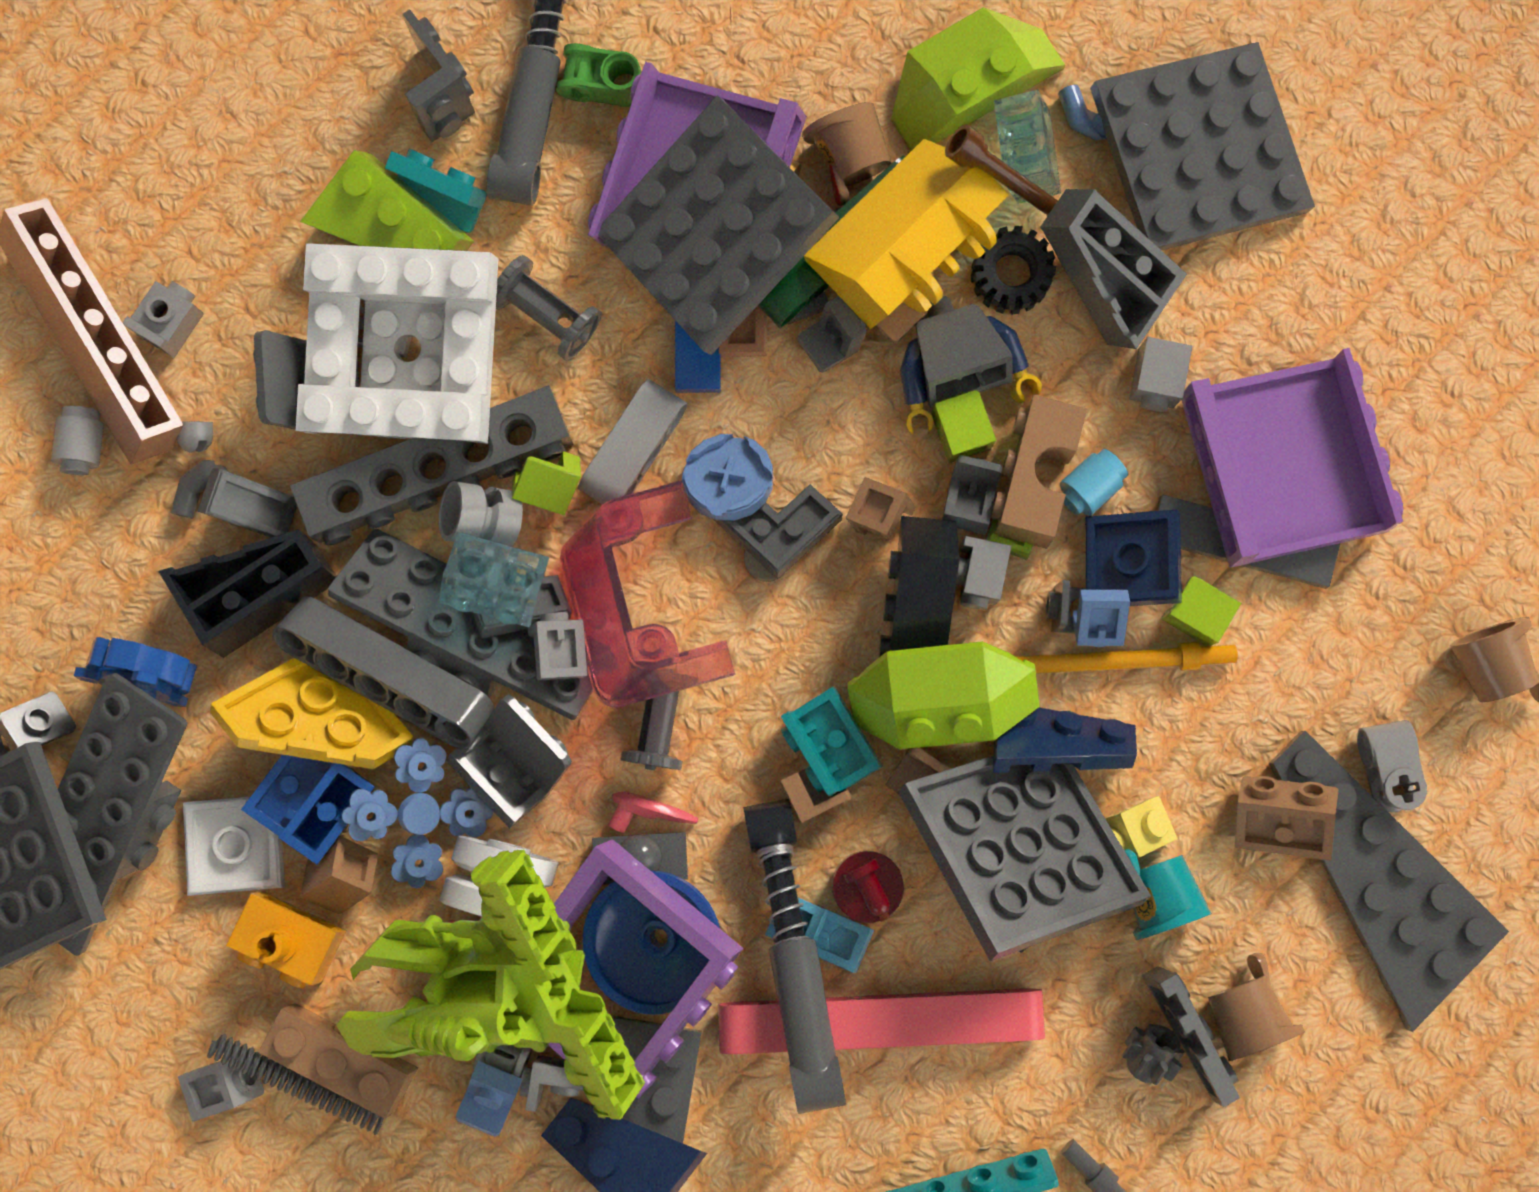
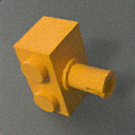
[226,891,347,989]

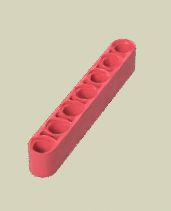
[718,988,1045,1054]

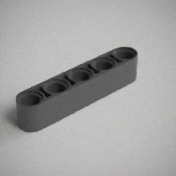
[272,596,494,749]

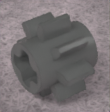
[1122,1023,1185,1085]

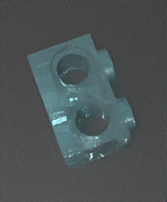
[994,89,1062,204]
[439,532,549,627]

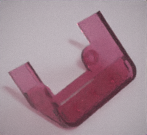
[560,480,736,707]

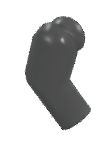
[170,460,228,519]

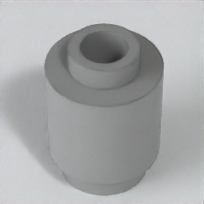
[51,406,104,476]

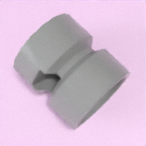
[439,481,523,549]

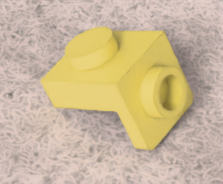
[1105,796,1178,858]

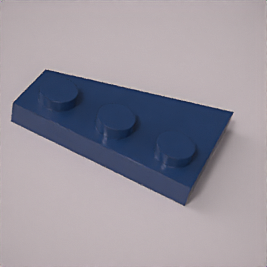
[993,707,1137,773]
[541,1098,707,1192]

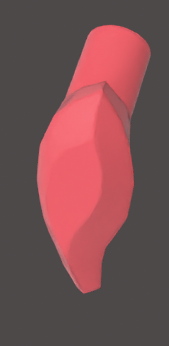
[608,791,698,833]

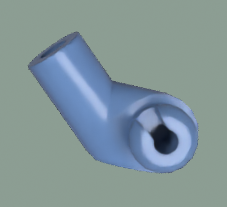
[1058,85,1107,141]

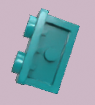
[385,148,487,233]
[781,687,883,796]

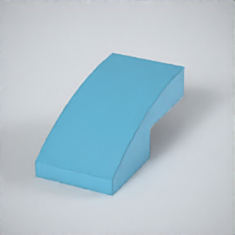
[765,897,874,973]

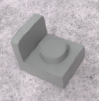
[528,612,587,680]
[520,1055,583,1112]
[178,1057,264,1122]

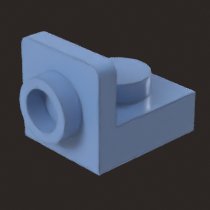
[1072,590,1130,647]
[455,1061,523,1137]

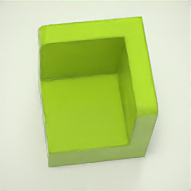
[931,390,996,463]
[512,451,581,516]
[1161,576,1242,646]

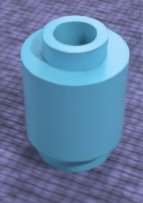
[1060,449,1128,516]

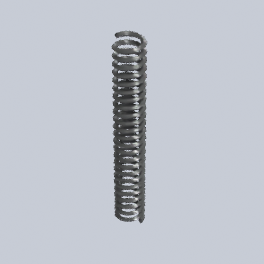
[207,1034,384,1135]

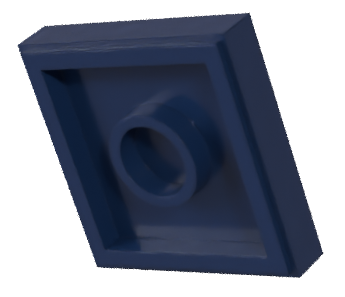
[1085,509,1182,606]

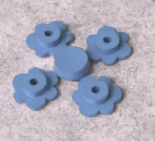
[342,738,493,888]

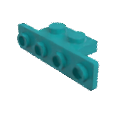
[885,1149,1059,1192]

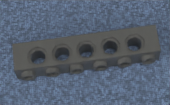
[290,385,574,545]

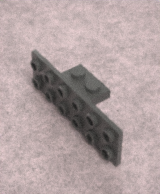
[328,529,615,720]
[58,673,187,956]

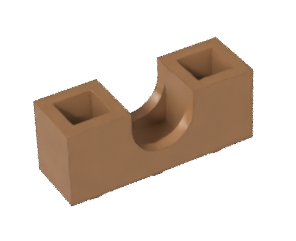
[991,394,1087,549]
[258,1003,419,1119]

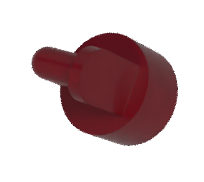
[832,851,904,923]

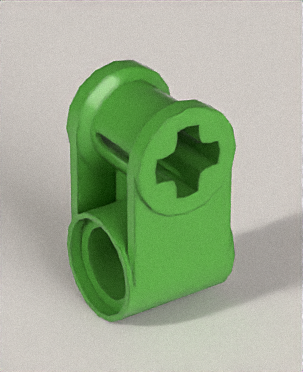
[556,43,642,107]

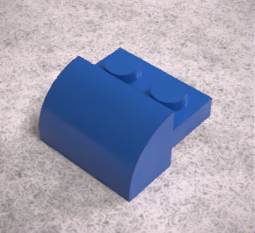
[241,755,375,865]

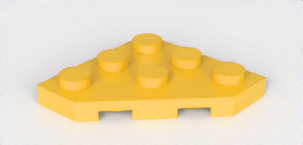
[210,658,414,769]

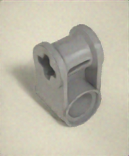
[1357,720,1427,812]

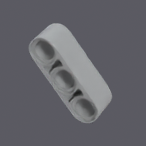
[578,379,688,513]

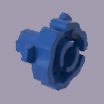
[73,637,197,707]

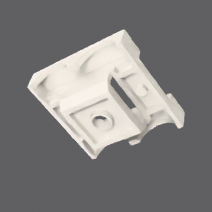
[296,243,498,443]

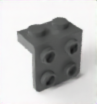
[402,9,475,142]
[253,330,359,434]
[446,695,572,829]

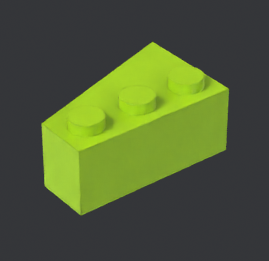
[300,149,474,251]

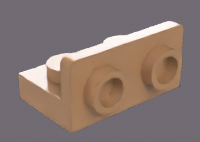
[1235,776,1338,861]

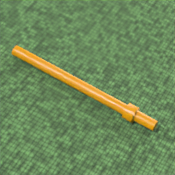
[1015,642,1238,674]

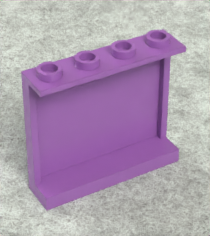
[588,61,807,248]
[1181,348,1403,568]

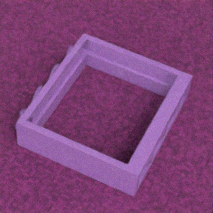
[549,839,744,1100]

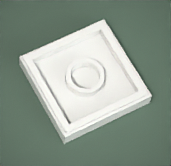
[183,797,285,896]

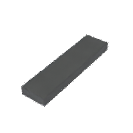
[1156,495,1340,589]

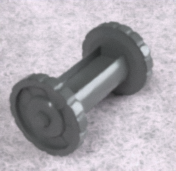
[496,255,602,361]
[620,662,697,771]

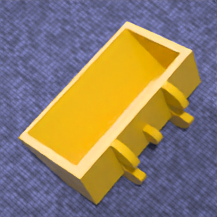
[804,139,1009,329]

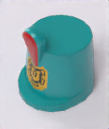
[1124,849,1212,940]

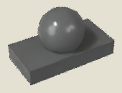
[197,468,297,538]
[592,832,688,885]

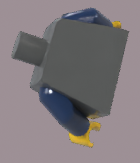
[900,296,1042,435]

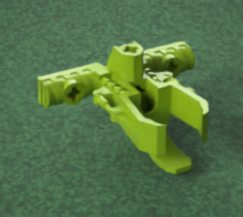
[336,850,645,1120]

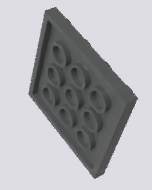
[1090,42,1315,251]
[598,95,839,355]
[0,741,107,970]
[898,756,1151,962]

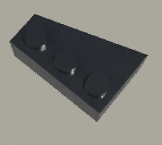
[878,516,960,658]
[158,529,337,658]

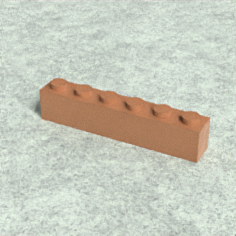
[0,198,183,465]

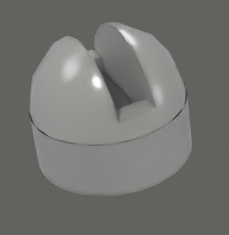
[177,421,213,453]

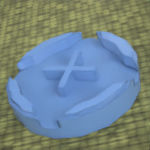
[682,434,774,521]

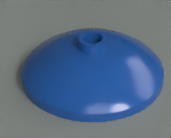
[583,871,720,1015]

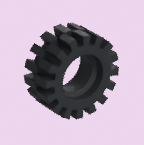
[971,226,1056,315]

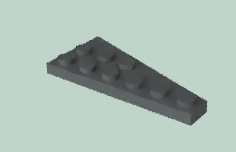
[1269,731,1509,1032]

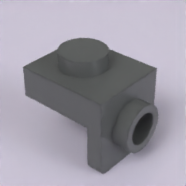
[797,296,867,373]
[942,455,1002,535]

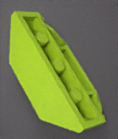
[891,7,1065,151]
[848,641,1040,749]

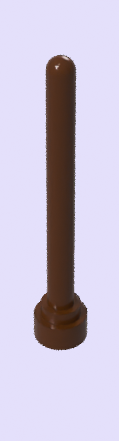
[945,124,1058,216]

